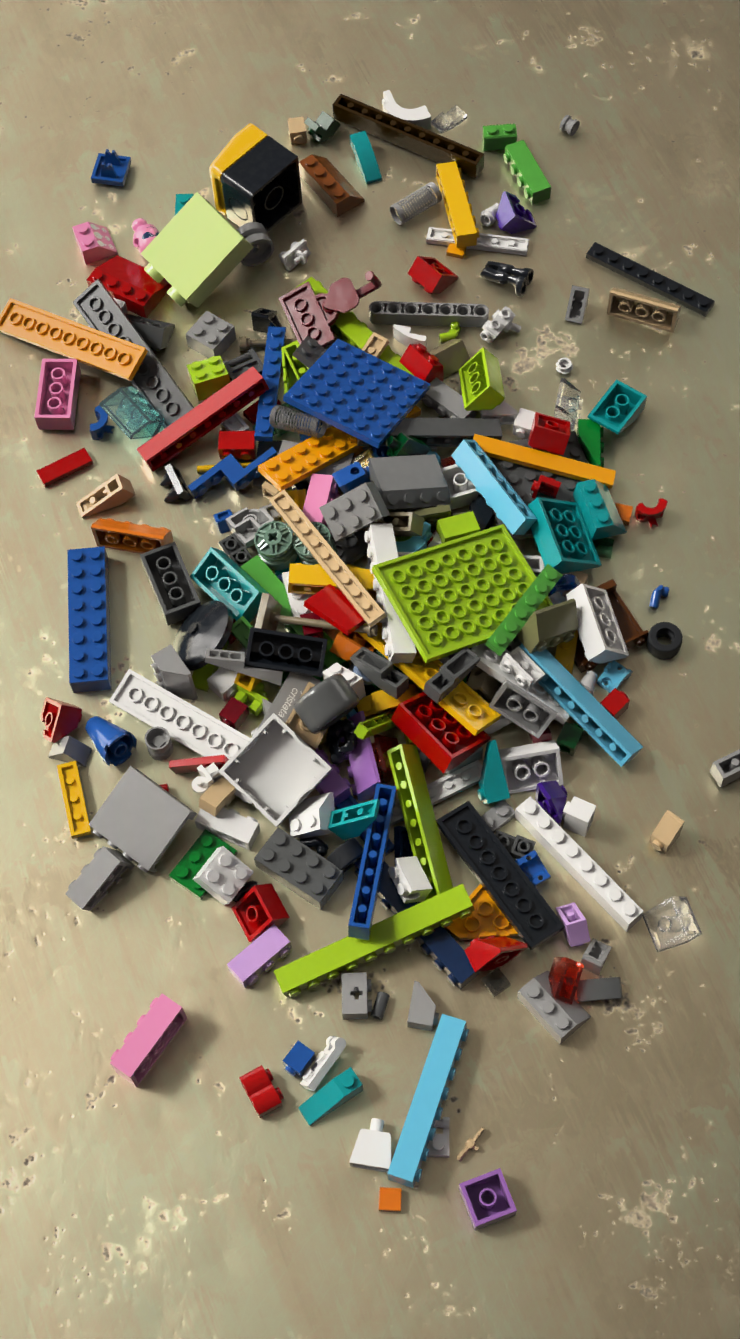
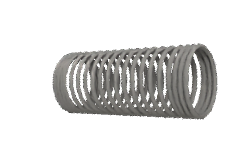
[390,182,442,225]
[269,405,327,438]

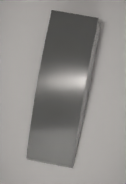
[350,647,409,699]
[423,647,481,704]

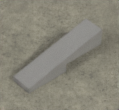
[205,648,283,685]

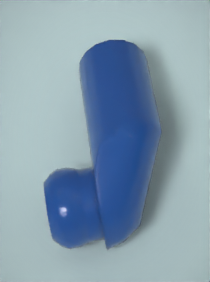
[649,585,669,609]

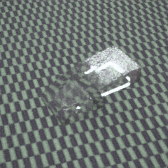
[431,105,467,133]

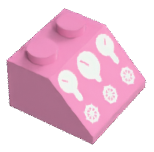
[72,222,118,264]

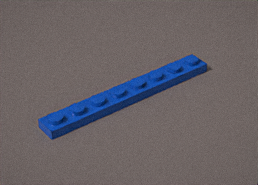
[254,326,286,441]

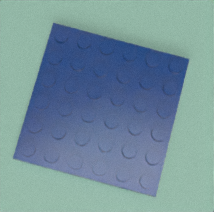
[283,339,430,448]

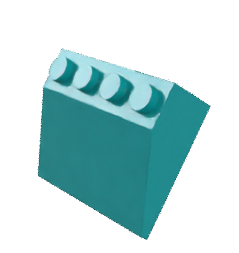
[527,497,602,574]

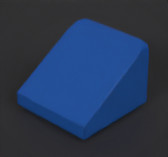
[213,509,233,534]

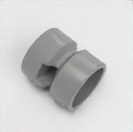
[144,726,173,761]

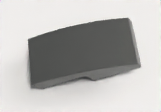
[218,533,252,566]
[495,830,536,860]
[576,977,623,1002]

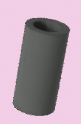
[370,992,390,1020]

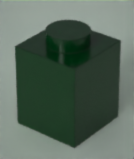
[556,722,584,757]

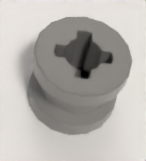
[560,115,580,136]

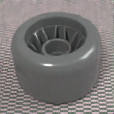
[294,673,359,734]

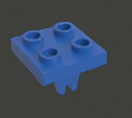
[91,149,131,187]

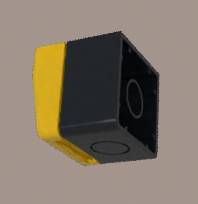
[209,123,302,232]

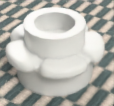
[556,358,573,374]

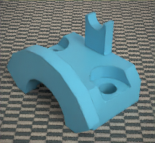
[596,660,633,693]

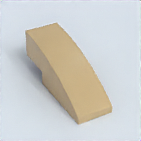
[199,776,236,817]

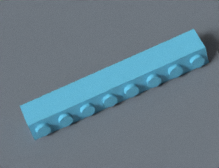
[519,644,643,767]
[387,1014,469,1188]

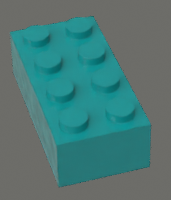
[190,547,269,623]

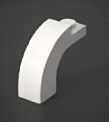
[382,90,431,130]

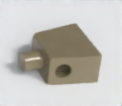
[466,667,502,704]

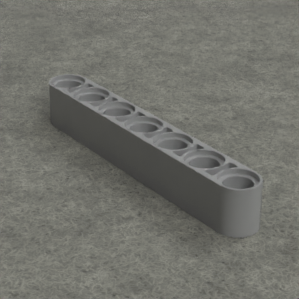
[369,301,489,327]

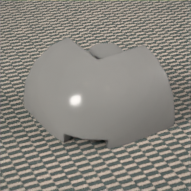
[226,507,275,548]

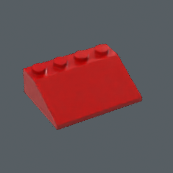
[86,255,172,318]
[391,692,491,774]

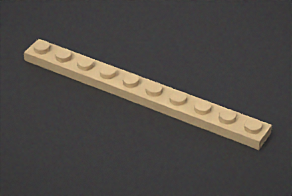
[269,490,386,628]

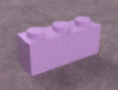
[227,924,292,988]

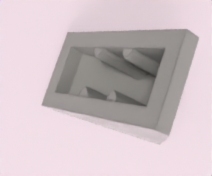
[565,285,590,324]
[48,736,92,767]
[580,938,612,976]

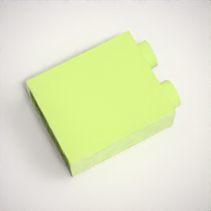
[141,192,254,308]

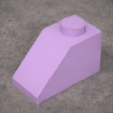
[555,902,590,947]

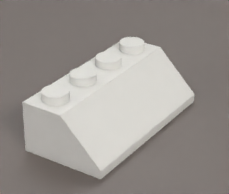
[566,583,629,664]

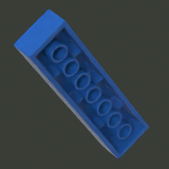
[67,546,112,693]

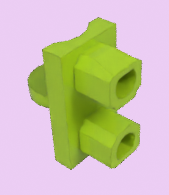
[234,682,268,716]

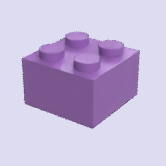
[459,1168,517,1231]

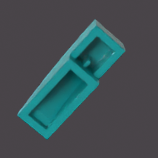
[350,131,382,185]

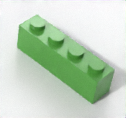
[503,140,551,204]

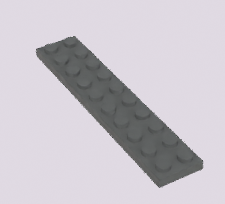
[73,279,194,428]

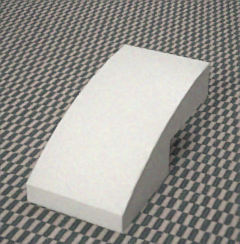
[393,324,427,347]

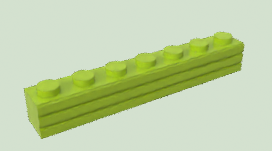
[354,709,397,740]

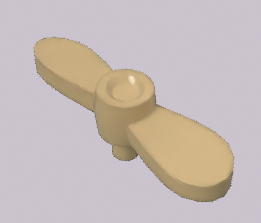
[457,1127,485,1162]

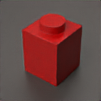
[600,688,630,720]

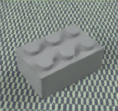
[319,481,390,542]

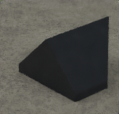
[251,308,286,337]

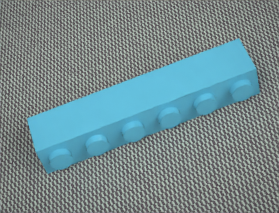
[451,439,537,535]

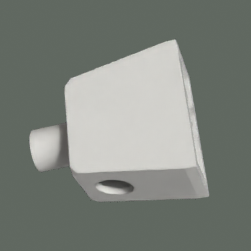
[350,1118,391,1173]

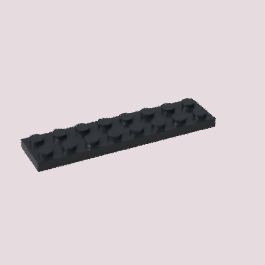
[436,801,565,950]

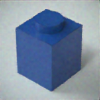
[283,1041,316,1078]

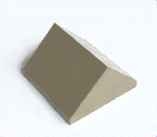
[429,339,470,379]

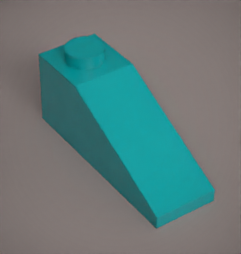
[477,740,510,804]
[328,799,380,840]
[298,1067,363,1126]

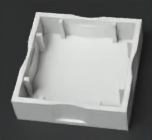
[218,713,333,827]

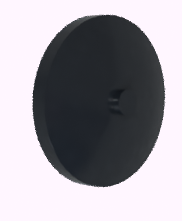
[173,600,233,671]

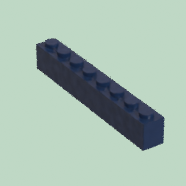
[354,857,479,990]

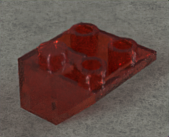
[371,734,399,785]

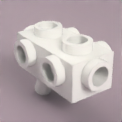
[480,306,521,344]

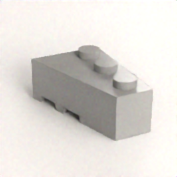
[66,846,135,911]

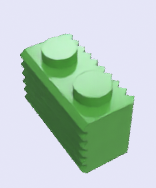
[482,123,517,151]

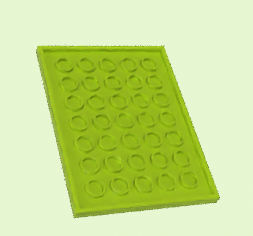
[372,524,553,663]

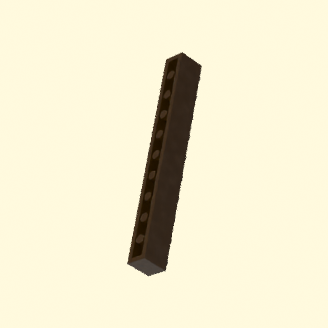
[332,94,484,179]

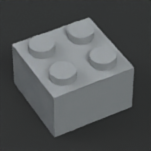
[186,310,236,358]

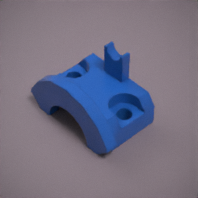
[90,405,115,440]
[515,850,551,888]

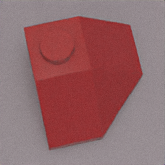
[41,697,82,743]

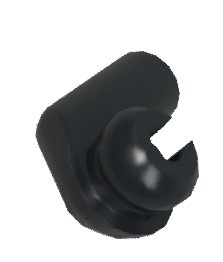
[233,880,258,903]

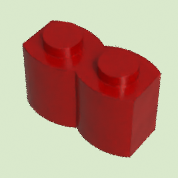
[239,1065,284,1118]

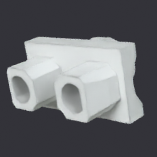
[279,239,311,271]
[192,763,222,794]

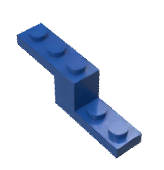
[188,447,278,499]

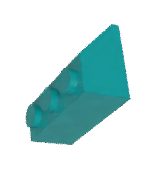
[573,479,627,540]

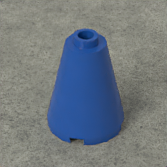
[85,716,137,766]

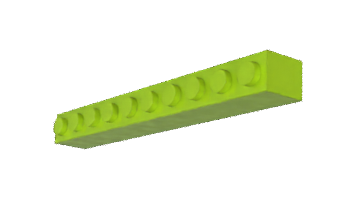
[296,276,414,376]
[274,883,475,997]

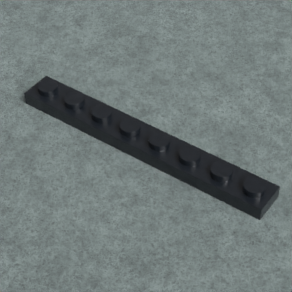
[586,242,715,317]

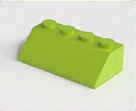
[459,347,505,411]

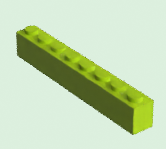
[387,744,453,900]

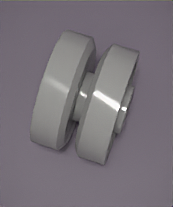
[236,222,274,266]

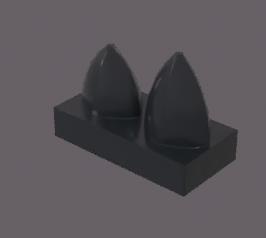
[160,463,192,502]

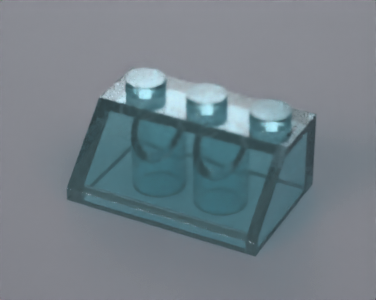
[99,386,164,439]

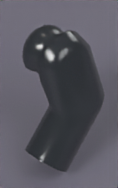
[300,837,329,856]

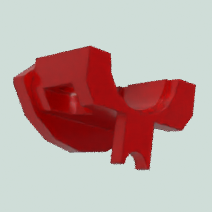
[635,498,668,528]

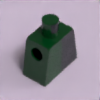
[385,432,431,457]

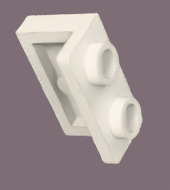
[501,646,545,690]

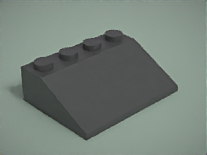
[368,454,451,512]

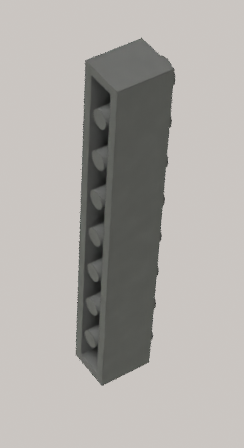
[357,417,503,447]

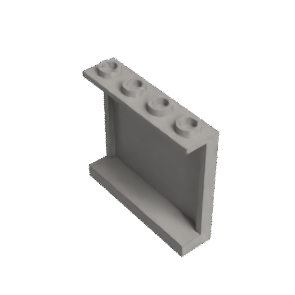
[88,766,197,873]

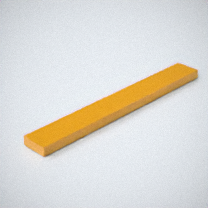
[473,434,616,489]

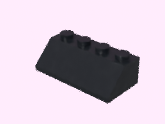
[244,627,327,677]

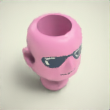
[132,218,159,254]

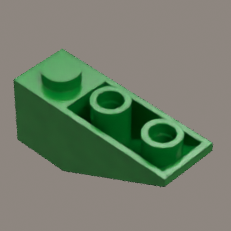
[577,419,604,467]

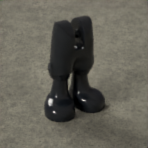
[480,261,534,297]

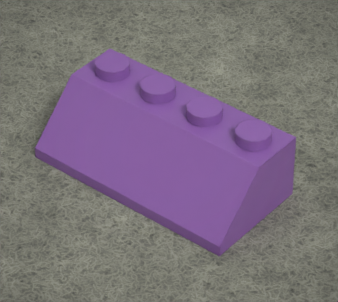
[340,711,381,802]

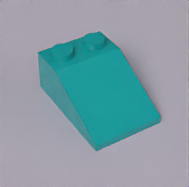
[587,379,647,435]

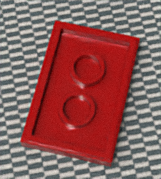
[304,584,366,636]

